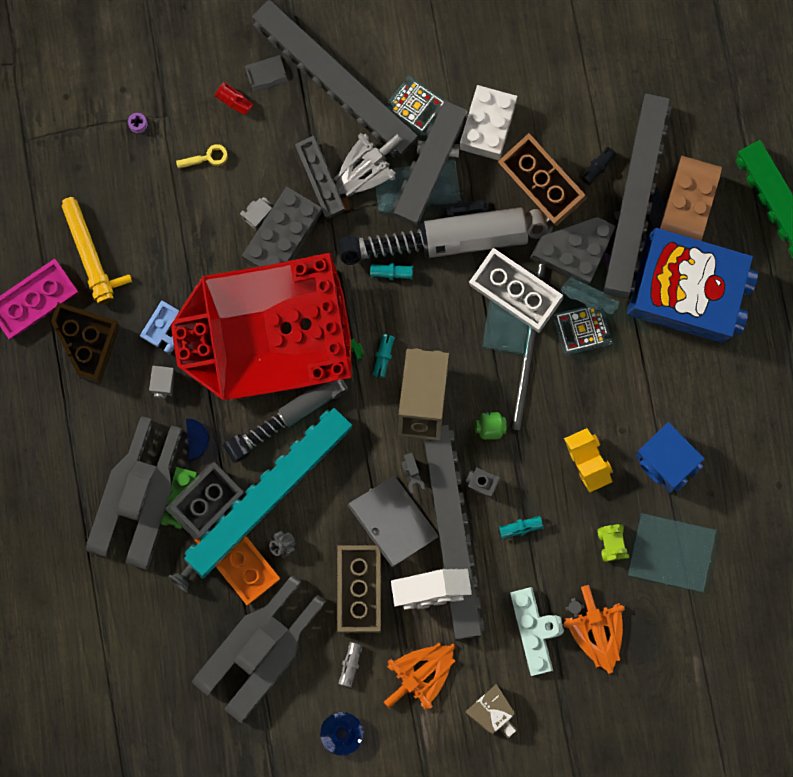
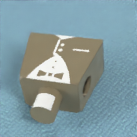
[465,685,517,738]

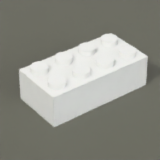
[469,248,563,333]

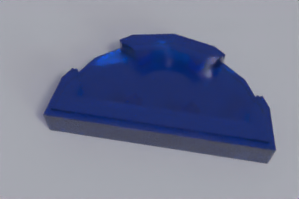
[186,419,209,461]

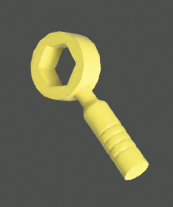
[176,144,228,169]

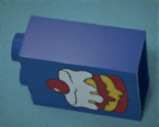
[627,228,758,343]

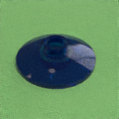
[320,712,363,755]

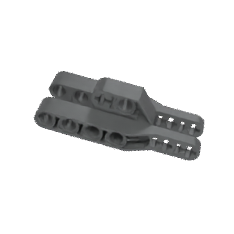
[86,416,182,570]
[192,575,327,723]

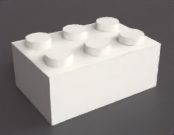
[460,85,517,160]
[391,569,472,610]

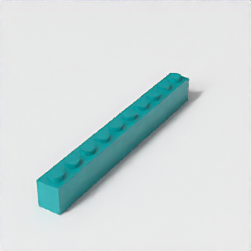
[184,408,352,579]

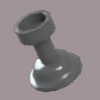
[168,565,194,593]

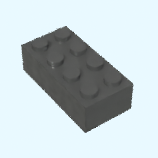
[242,186,323,268]

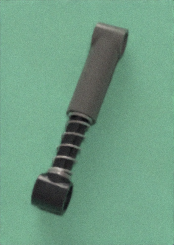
[223,380,349,463]

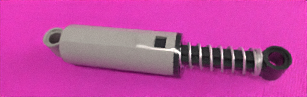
[339,207,548,265]

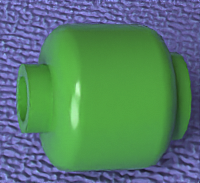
[475,412,507,440]

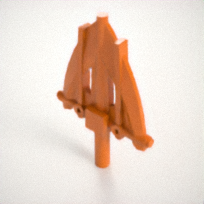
[563,585,625,674]
[384,643,456,710]

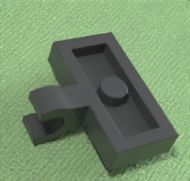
[401,453,425,494]

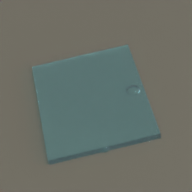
[628,513,716,592]

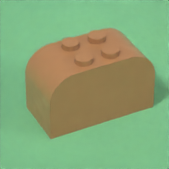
[498,133,587,226]
[660,156,722,241]

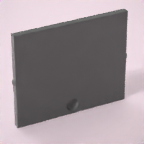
[348,475,439,567]

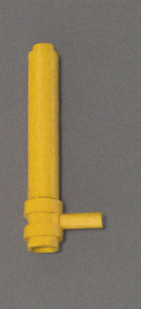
[62,197,132,305]

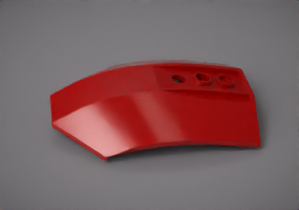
[171,253,351,400]

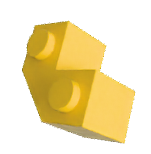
[564,428,613,492]

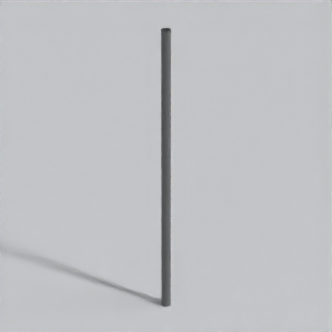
[512,167,562,431]

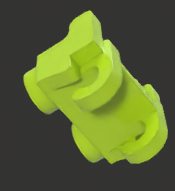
[598,524,629,562]

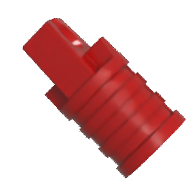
[214,82,253,115]

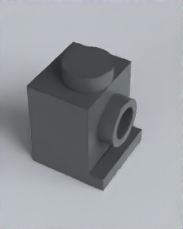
[466,468,500,499]

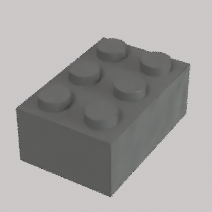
[165,462,244,539]

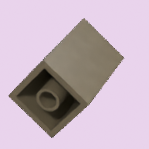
[398,348,449,440]

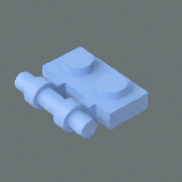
[140,300,179,355]

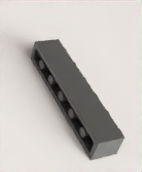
[392,100,468,227]

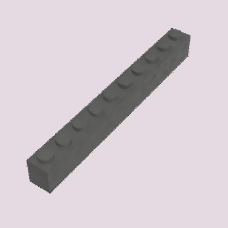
[252,0,418,159]
[603,93,672,299]
[424,425,484,640]

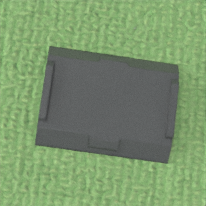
[245,55,288,92]

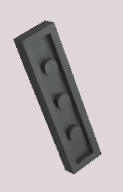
[295,136,346,219]

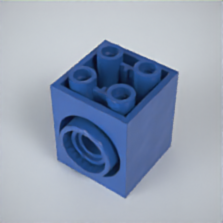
[635,422,704,493]

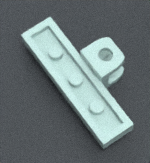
[510,587,564,676]

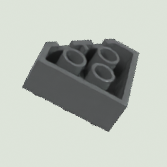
[530,217,616,286]

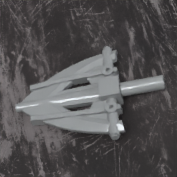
[334,133,403,197]

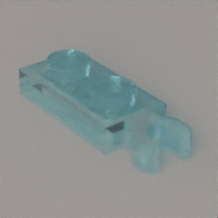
[561,277,620,314]

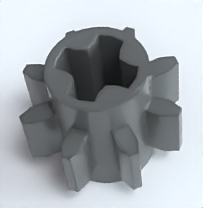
[269,530,295,559]

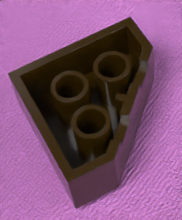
[51,302,120,384]

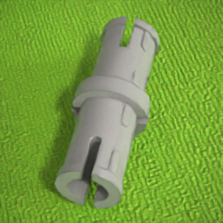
[338,642,363,687]

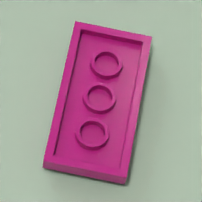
[0,259,79,340]

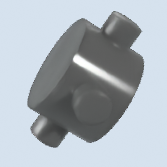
[566,598,584,617]

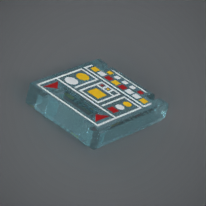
[385,76,446,136]
[553,303,613,356]

